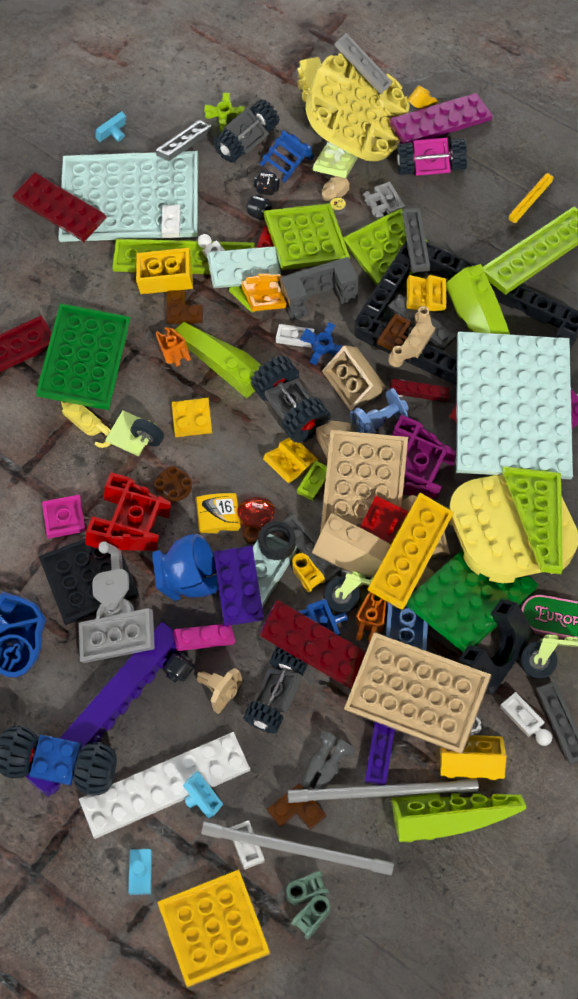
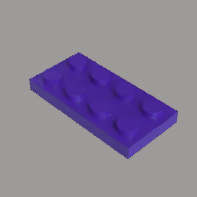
[214,546,264,626]

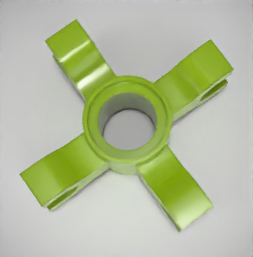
[204,93,245,132]

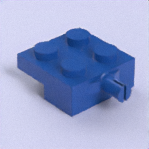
[298,599,348,636]

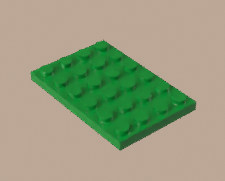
[36,303,131,410]
[406,550,539,653]

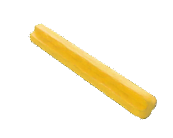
[508,173,553,223]

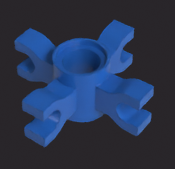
[300,322,343,365]

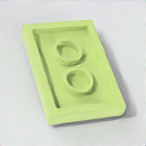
[313,142,358,178]

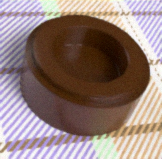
[243,524,261,544]

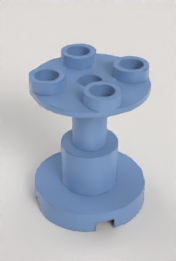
[350,388,409,434]

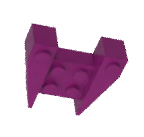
[392,415,457,499]

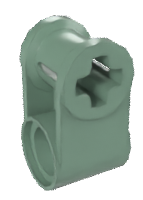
[286,871,329,905]
[291,895,331,939]

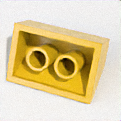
[136,248,193,294]
[440,735,506,780]

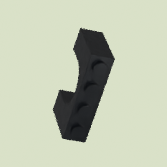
[458,599,535,696]

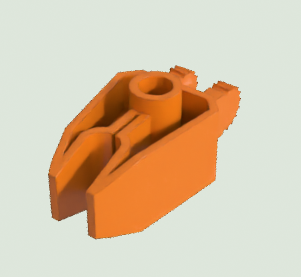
[156,327,190,366]
[356,592,387,643]

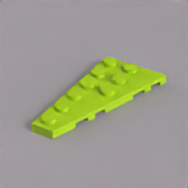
[502,467,563,574]

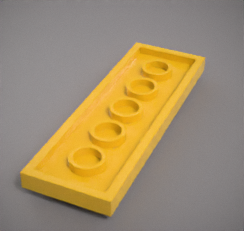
[367,493,454,610]

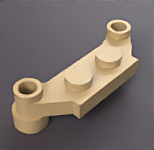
[389,306,436,367]

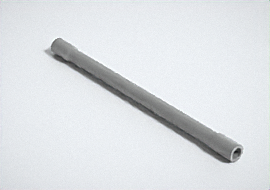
[288,779,478,803]
[201,822,394,875]

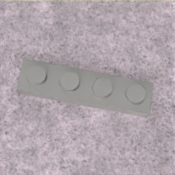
[334,33,393,94]

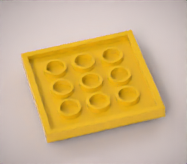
[157,870,270,988]

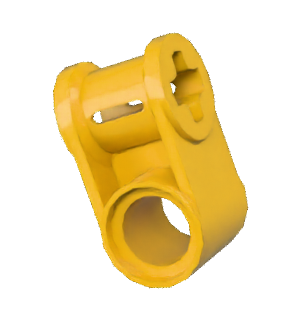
[408,85,438,109]
[292,553,326,593]

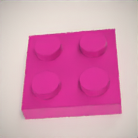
[42,495,86,539]

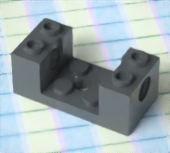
[280,257,358,320]

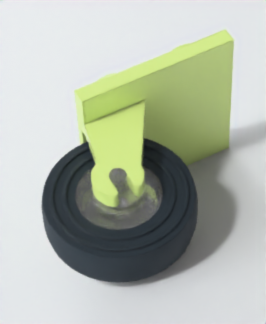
[105,410,164,456]
[324,571,373,613]
[520,635,578,678]

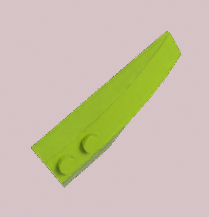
[446,264,510,335]
[175,322,262,399]
[391,793,526,842]

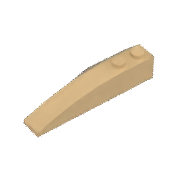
[312,513,435,588]

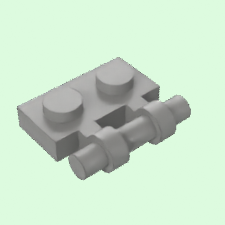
[363,182,405,220]

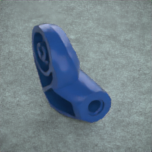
[0,592,46,678]

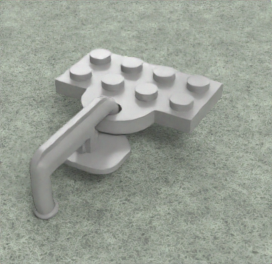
[79,542,155,663]

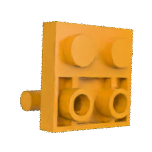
[241,273,287,311]

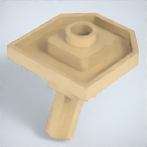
[197,668,243,714]

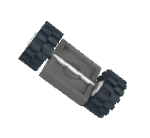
[213,99,280,163]
[243,646,308,734]

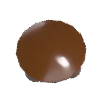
[154,466,192,502]

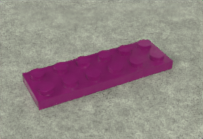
[389,93,493,144]

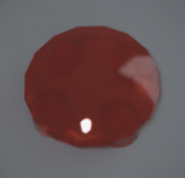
[237,497,275,526]

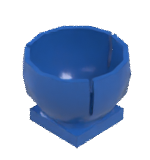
[152,534,219,601]

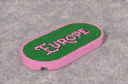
[521,595,578,639]

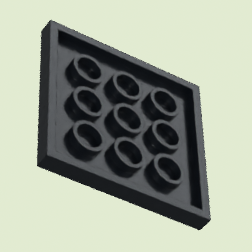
[39,538,139,626]

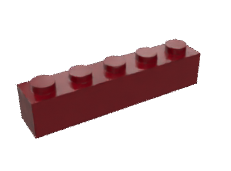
[390,379,449,402]

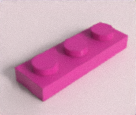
[173,624,236,651]

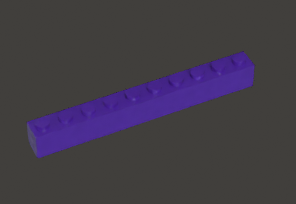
[26,622,178,797]

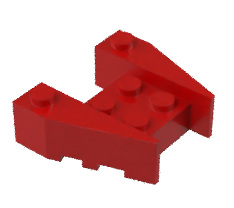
[85,472,171,551]

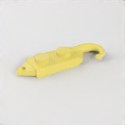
[61,401,111,448]

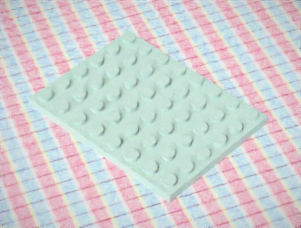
[58,151,198,242]
[456,332,573,479]

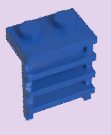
[260,130,315,183]

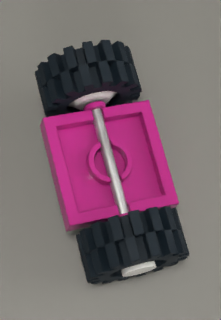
[397,138,467,176]

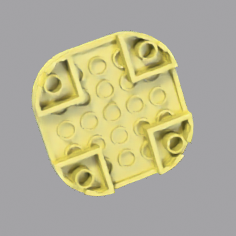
[306,53,409,161]
[449,475,578,583]

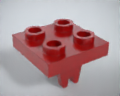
[360,495,409,544]

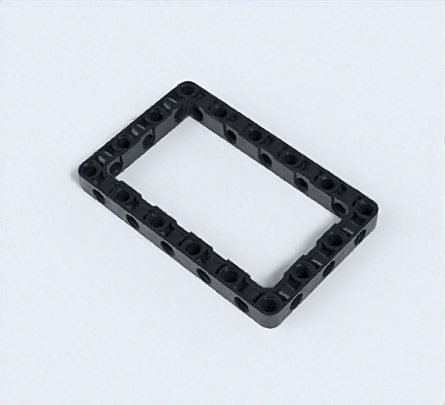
[354,241,578,386]

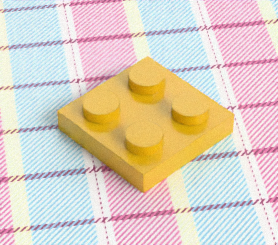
[172,398,212,437]

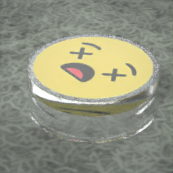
[329,197,346,214]

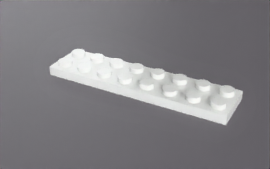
[79,732,250,839]

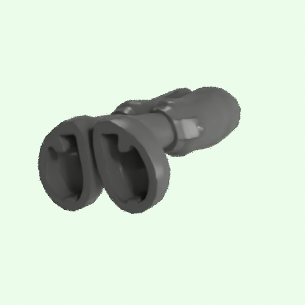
[302,731,356,789]

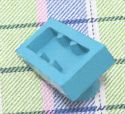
[96,111,126,142]
[183,771,223,819]
[129,849,152,895]

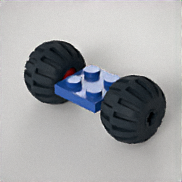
[0,726,117,795]

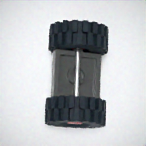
[251,356,331,443]

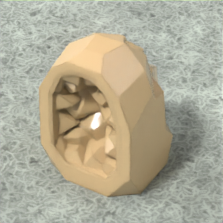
[322,176,349,202]

